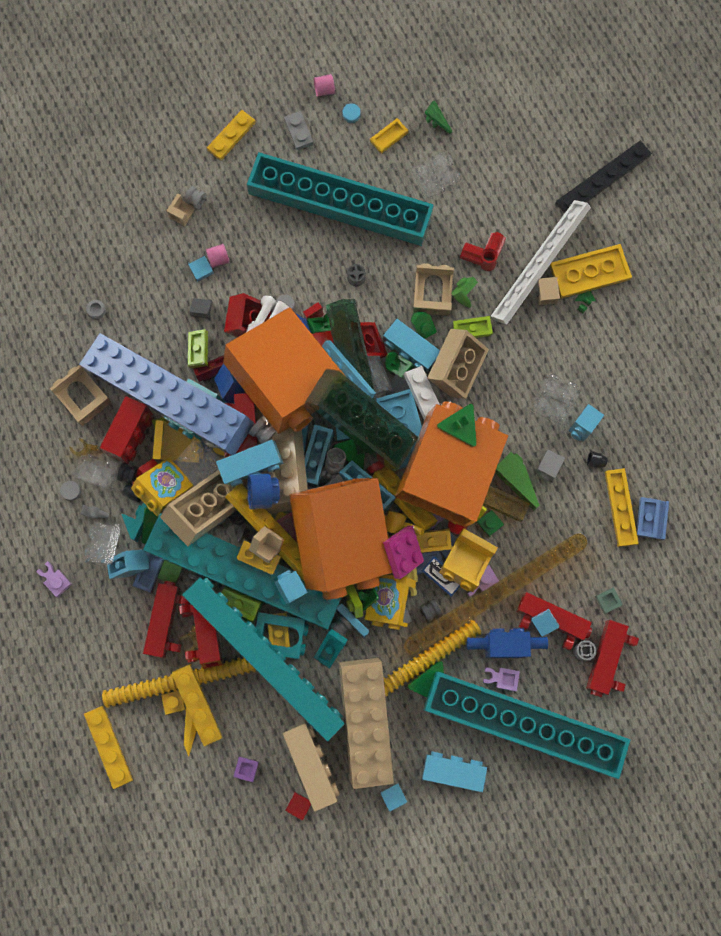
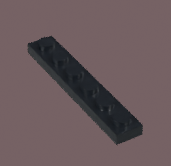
[556,140,652,214]

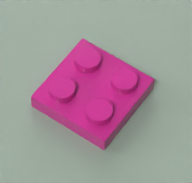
[383,526,424,579]

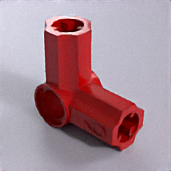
[460,232,506,271]

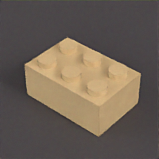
[427,329,489,399]

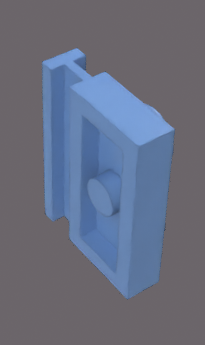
[636,497,669,540]

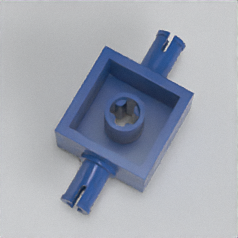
[467,628,548,658]

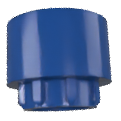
[247,474,280,509]

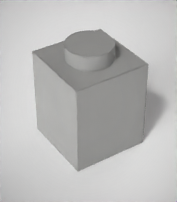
[535,450,565,482]

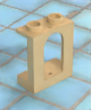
[413,263,454,316]
[50,365,112,426]

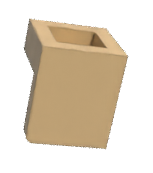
[167,194,195,226]
[537,277,560,305]
[249,526,284,563]

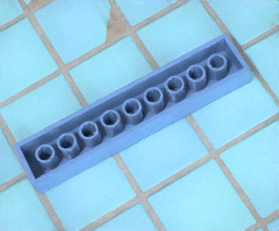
[79,333,255,455]

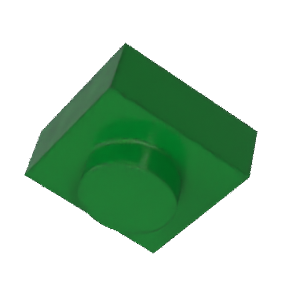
[477,510,504,537]

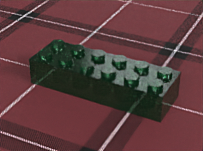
[305,369,418,470]

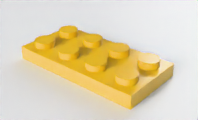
[549,244,632,299]

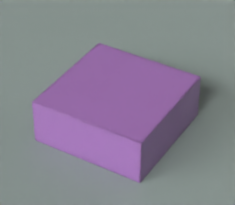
[234,757,259,782]

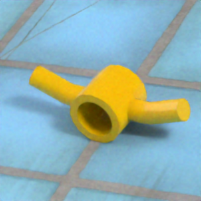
[384,510,424,536]

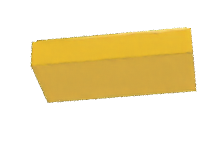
[370,118,409,154]

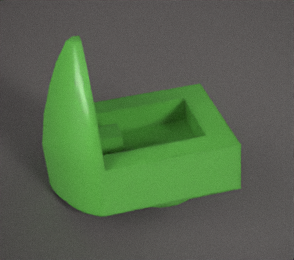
[451,277,478,308]

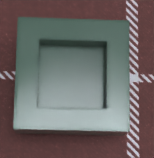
[595,587,623,614]

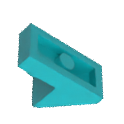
[121,502,147,543]
[313,628,348,669]

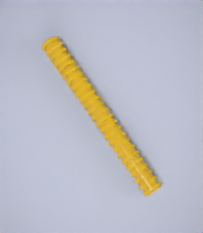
[383,620,481,697]
[102,657,256,708]

